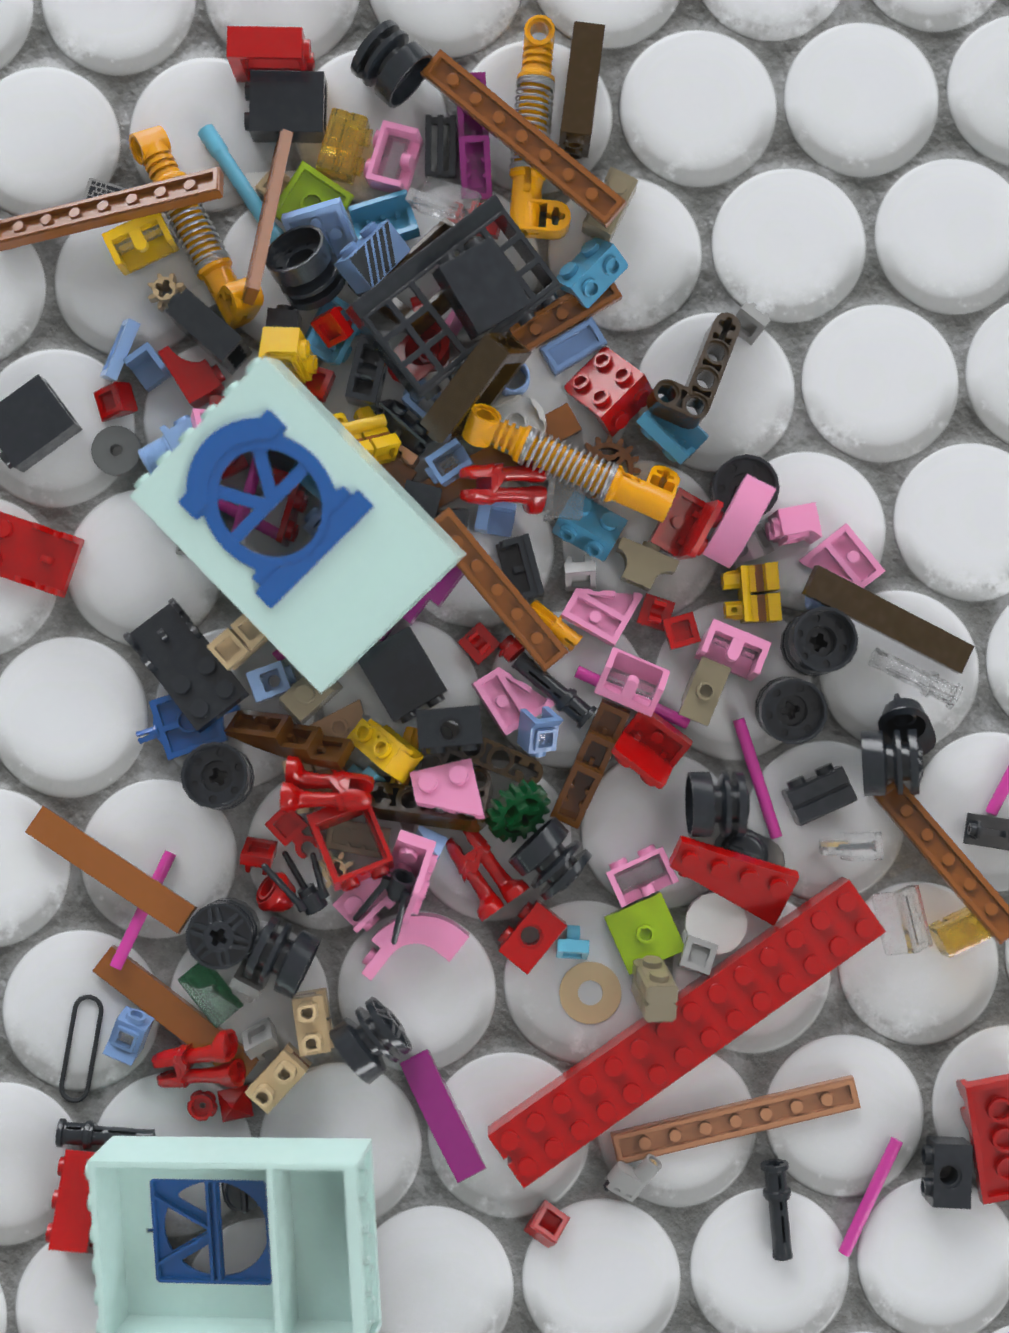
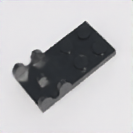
[123,598,250,733]

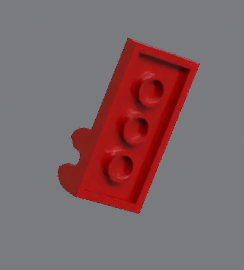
[0,511,85,598]
[956,1074,1009,1205]

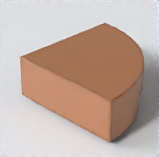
[396,445,420,470]

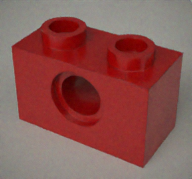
[497,899,567,975]

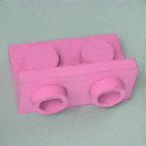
[332,860,397,933]

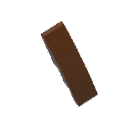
[550,698,631,829]
[224,709,355,771]

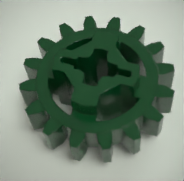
[485,780,551,843]

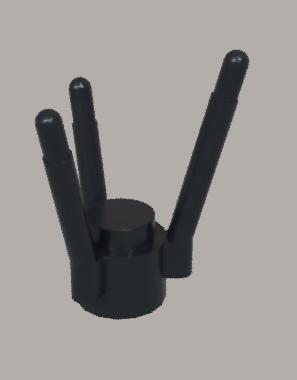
[261,851,330,916]
[353,869,416,944]

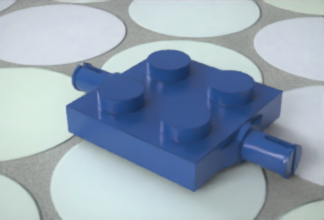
[136,695,241,760]

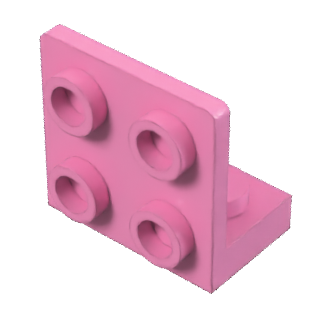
[390,829,438,923]

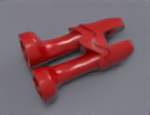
[459,460,547,514]
[280,756,374,812]
[445,831,530,921]
[151,1029,246,1088]

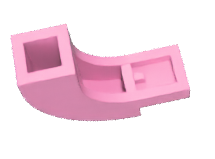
[702,474,776,568]
[362,912,470,980]

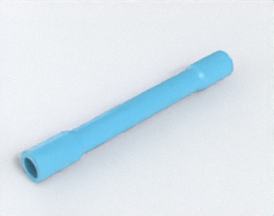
[198,124,284,244]

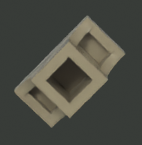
[616,536,680,592]
[678,656,732,726]

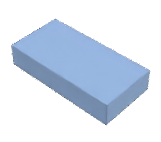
[100,318,140,382]

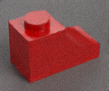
[158,346,226,409]

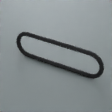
[59,995,103,1103]

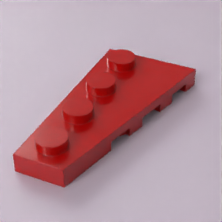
[669,835,799,926]

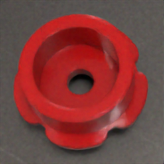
[498,635,525,663]
[187,1090,218,1121]

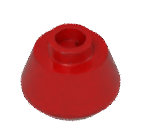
[256,872,297,913]

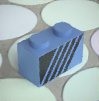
[334,220,411,294]

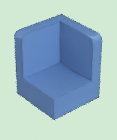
[123,341,172,392]
[474,502,517,538]

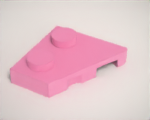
[798,523,885,588]
[560,588,643,647]
[471,667,556,737]
[409,758,485,819]

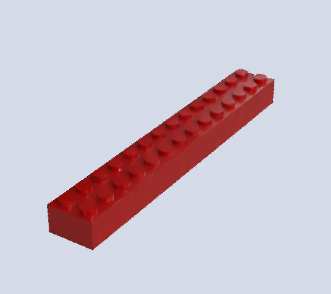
[487,876,886,1188]

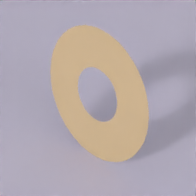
[559,962,621,1024]

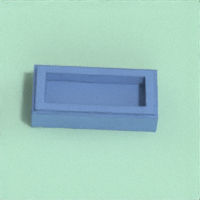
[539,317,607,376]

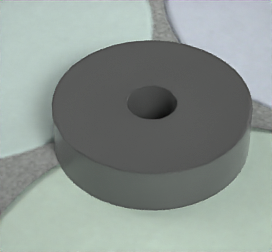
[91,426,143,477]

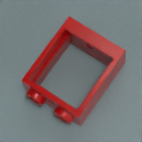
[226,26,315,82]
[306,806,394,892]

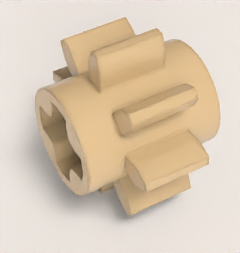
[148,273,186,312]
[318,850,355,888]

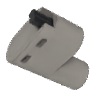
[603,1154,662,1201]

